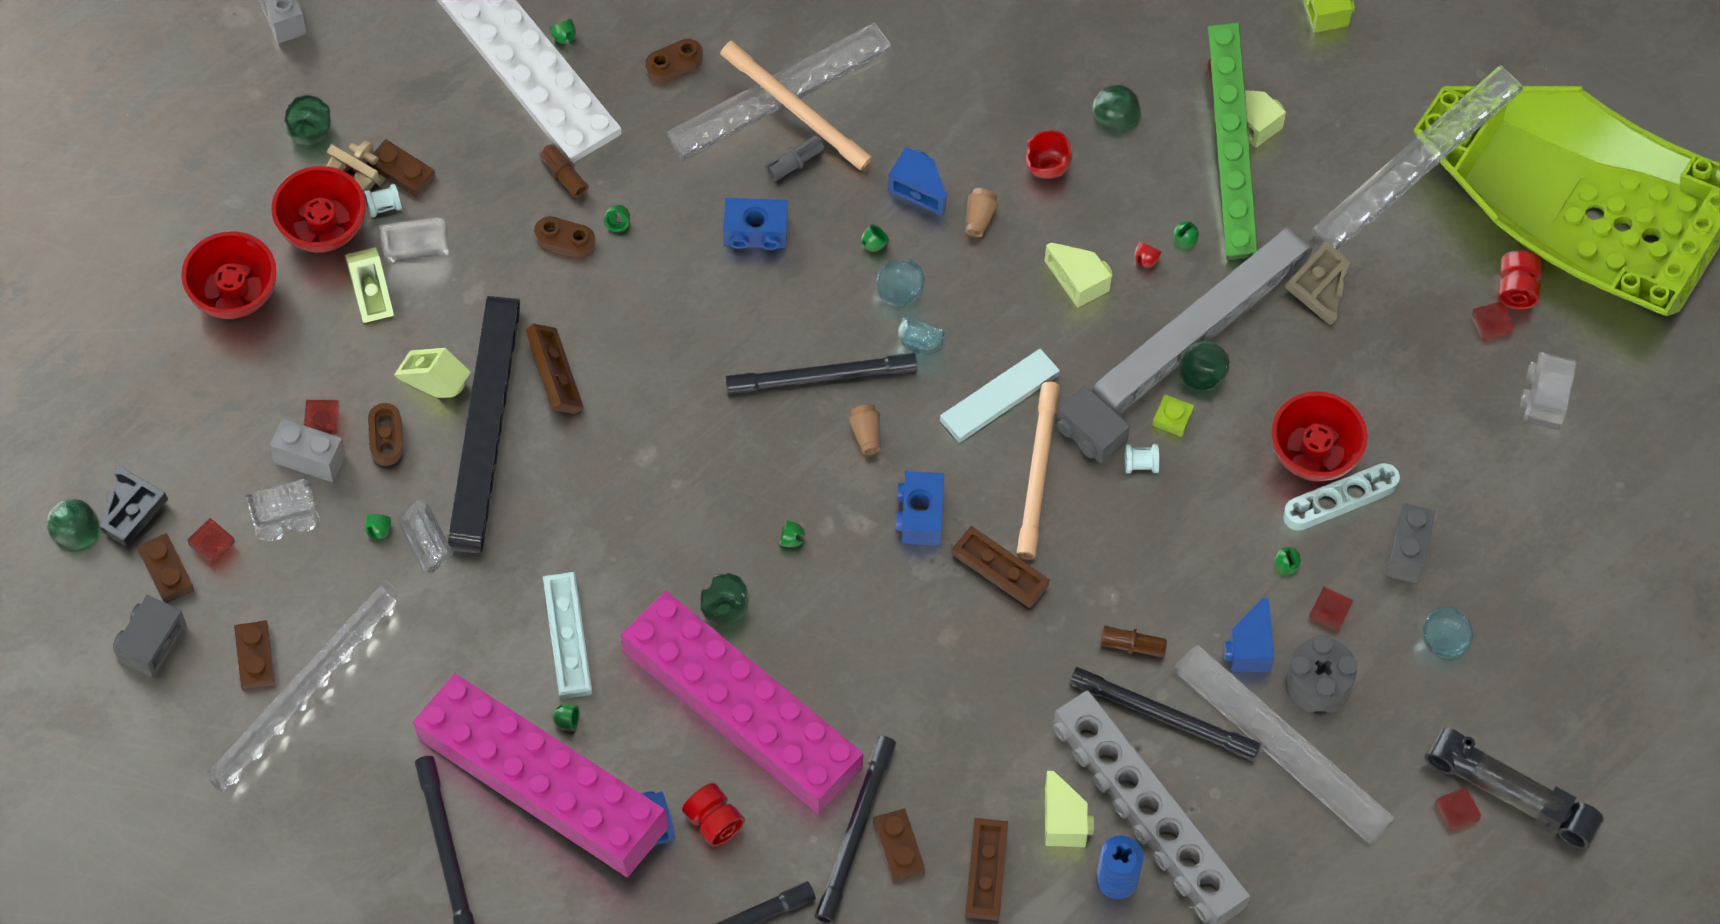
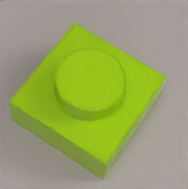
[1152,394,1194,437]

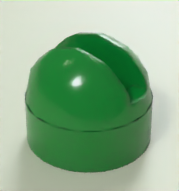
[549,19,576,44]
[604,205,630,232]
[1173,221,1199,249]
[861,224,889,252]
[364,514,391,539]
[779,520,805,548]
[1274,547,1301,575]
[552,704,580,731]

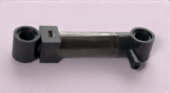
[1425,727,1604,849]

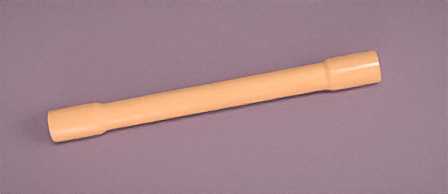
[720,40,872,171]
[1016,382,1060,561]

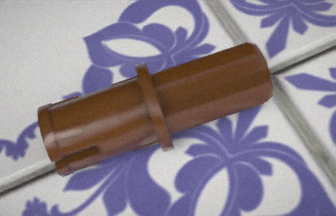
[540,144,589,198]
[1100,625,1167,657]

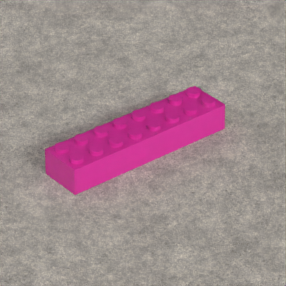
[621,590,864,815]
[412,673,669,878]

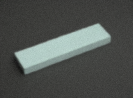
[940,349,1060,443]
[543,572,593,699]

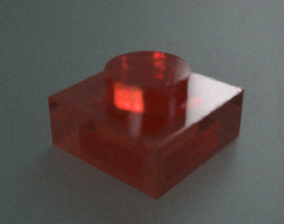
[1472,301,1514,341]
[304,400,339,434]
[187,518,235,564]
[1309,587,1353,632]
[1435,787,1482,832]

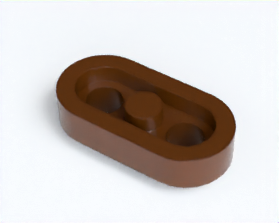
[645,39,703,83]
[534,216,596,258]
[368,403,403,466]

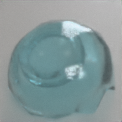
[876,258,925,307]
[898,315,946,355]
[1423,607,1473,659]

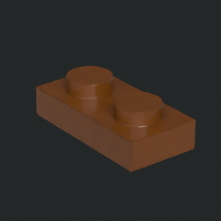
[367,139,435,197]
[137,533,195,603]
[234,620,275,690]
[873,808,925,882]

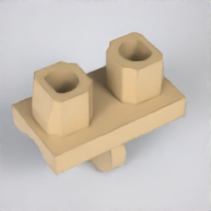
[327,141,385,196]

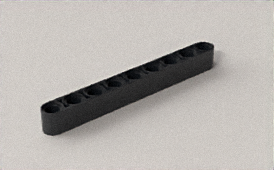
[448,296,520,554]

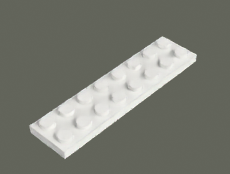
[437,0,622,163]

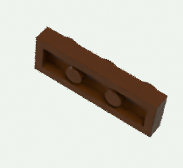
[525,323,584,414]
[951,526,1050,608]
[965,818,1008,921]

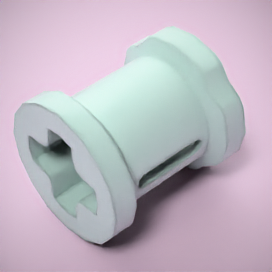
[364,184,402,218]
[1124,444,1159,473]

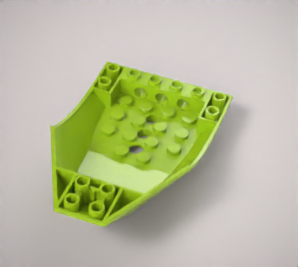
[1413,86,1720,316]

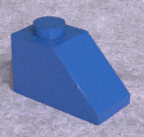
[888,147,947,216]
[1224,598,1274,673]

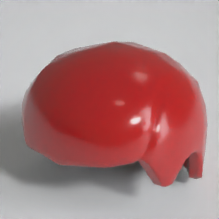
[1025,130,1072,179]

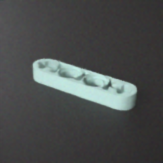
[1283,463,1400,531]

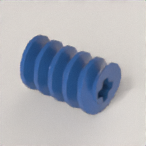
[1097,835,1144,899]

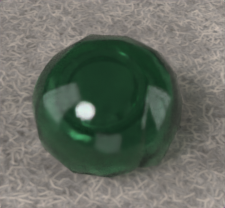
[1093,85,1142,132]
[284,95,331,145]
[1179,340,1230,392]
[46,499,100,551]
[700,573,749,626]

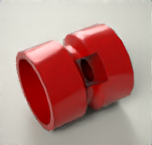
[1498,251,1542,309]
[682,783,745,847]

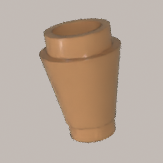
[965,188,998,237]
[848,404,881,454]

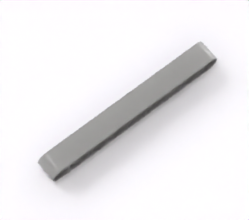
[1091,227,1313,415]

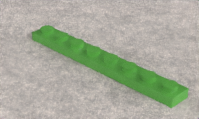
[1208,22,1258,260]

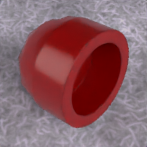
[1134,242,1162,268]

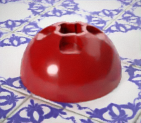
[271,166,366,253]
[181,231,277,319]
[1271,391,1368,482]

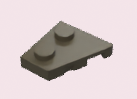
[1285,241,1350,326]

